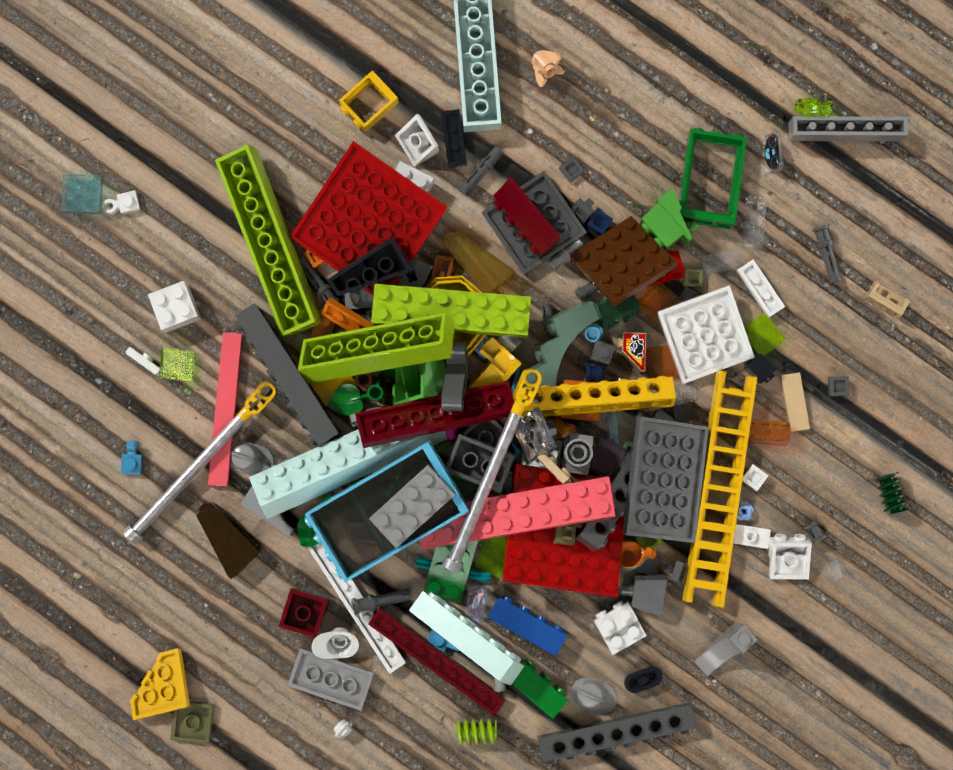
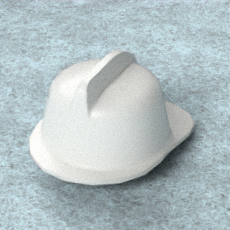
[311,627,359,659]

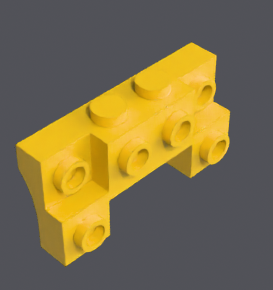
[441,336,522,395]

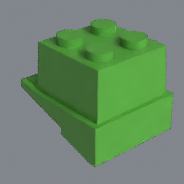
[640,188,699,251]
[392,359,446,405]

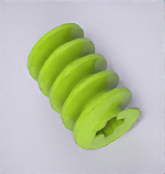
[457,719,497,744]

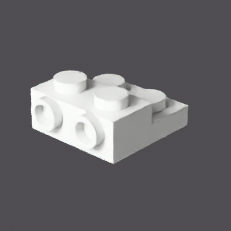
[768,534,812,579]
[593,600,646,655]

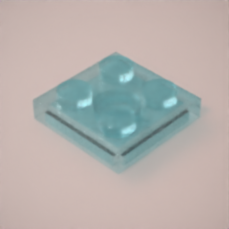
[61,174,103,214]

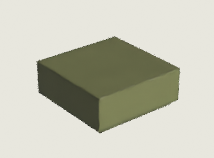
[683,267,704,289]

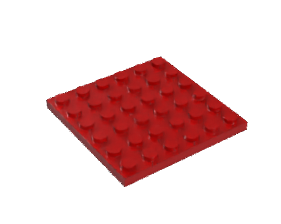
[290,141,449,296]
[502,464,628,598]

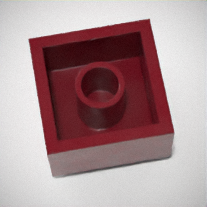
[278,588,330,638]

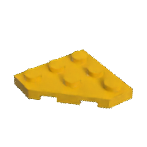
[130,648,190,720]

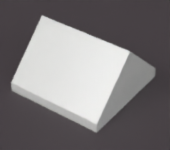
[395,114,439,167]

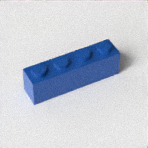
[487,595,567,656]

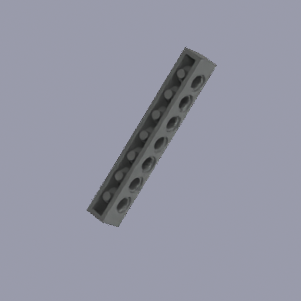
[575,409,678,551]
[537,702,697,764]

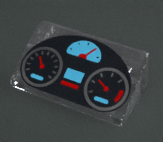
[763,131,784,174]

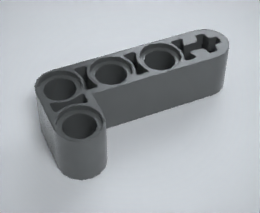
[442,341,469,412]

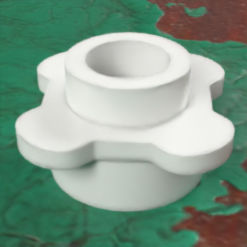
[334,719,353,738]

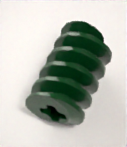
[875,472,909,514]

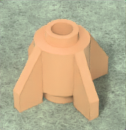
[531,50,565,87]

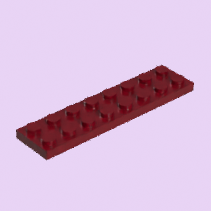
[355,381,515,448]

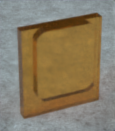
[635,283,681,325]
[645,345,680,379]

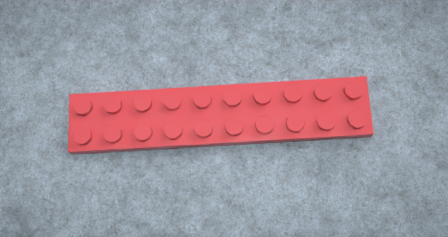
[418,476,616,550]

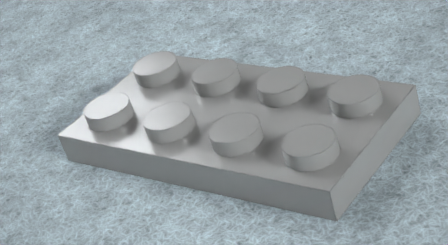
[369,464,456,548]
[287,648,374,711]

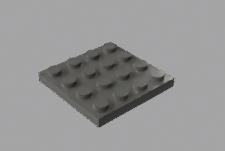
[482,171,587,275]

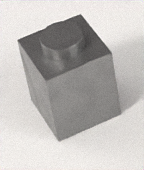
[589,341,615,367]

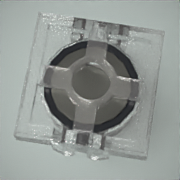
[515,407,557,461]

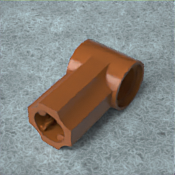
[355,373,391,404]

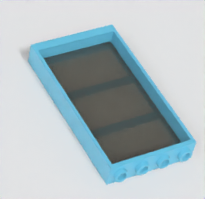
[304,440,470,582]

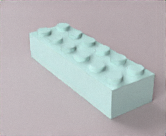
[409,591,524,686]

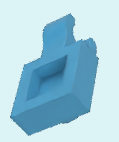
[121,441,143,474]
[427,629,460,652]

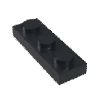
[441,109,467,168]

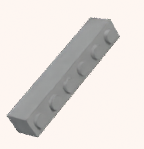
[788,116,908,142]

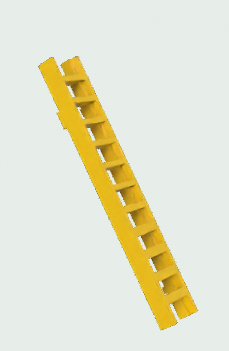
[682,371,757,608]

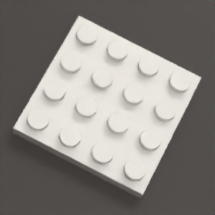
[657,285,755,384]

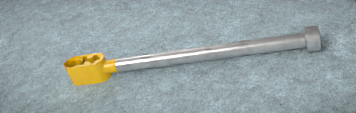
[442,369,542,573]
[123,381,276,545]

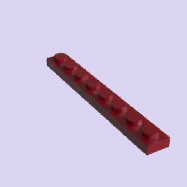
[368,608,506,716]

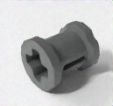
[802,520,827,545]

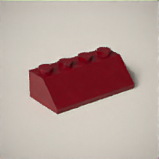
[492,177,560,258]

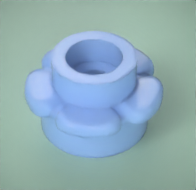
[737,502,754,520]

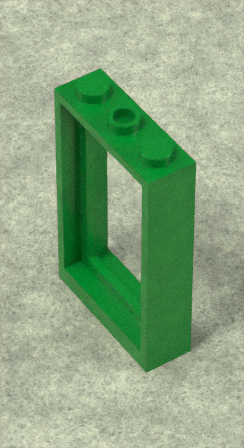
[678,128,747,230]

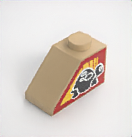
[617,332,646,373]

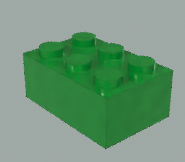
[512,658,568,719]

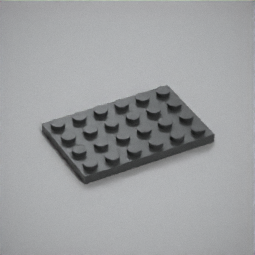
[623,416,709,543]

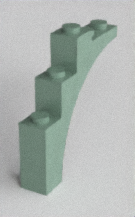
[520,301,599,419]

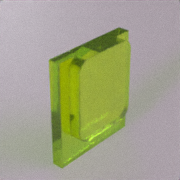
[745,312,785,356]
[159,347,195,382]

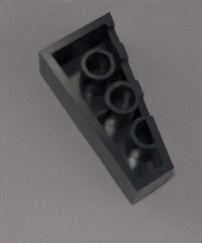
[327,237,416,296]

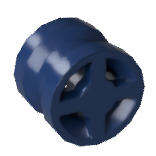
[585,364,602,383]

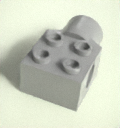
[560,434,593,476]

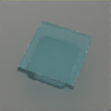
[605,411,619,445]

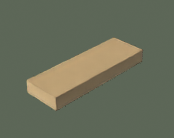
[780,372,810,432]

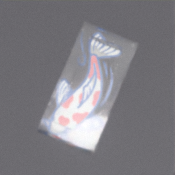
[464,584,488,625]

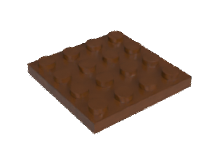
[569,216,678,307]

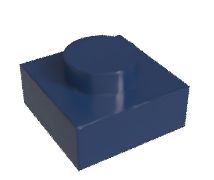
[587,209,613,235]

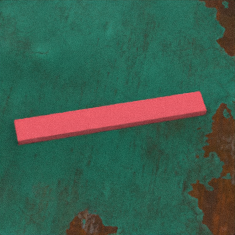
[208,332,243,487]

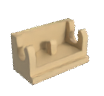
[864,281,910,318]

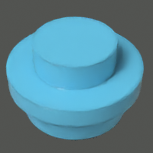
[584,323,603,342]

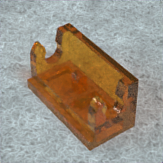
[748,419,790,446]

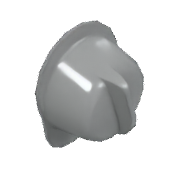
[231,441,274,476]
[571,677,617,715]

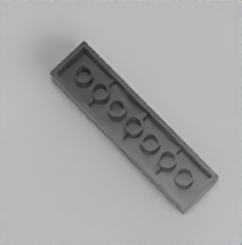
[235,303,342,446]

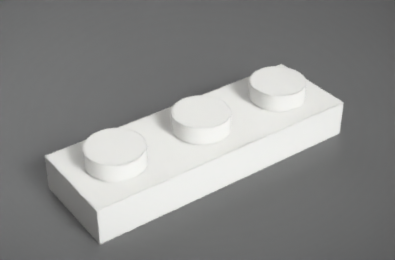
[736,259,785,318]

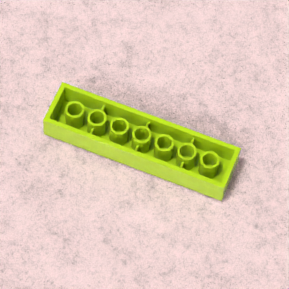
[371,284,531,338]
[298,313,455,384]

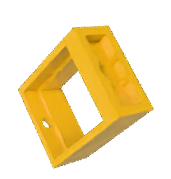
[339,71,399,133]

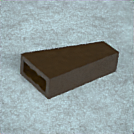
[196,502,261,579]

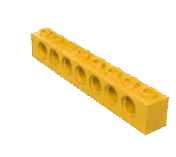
[519,376,676,419]

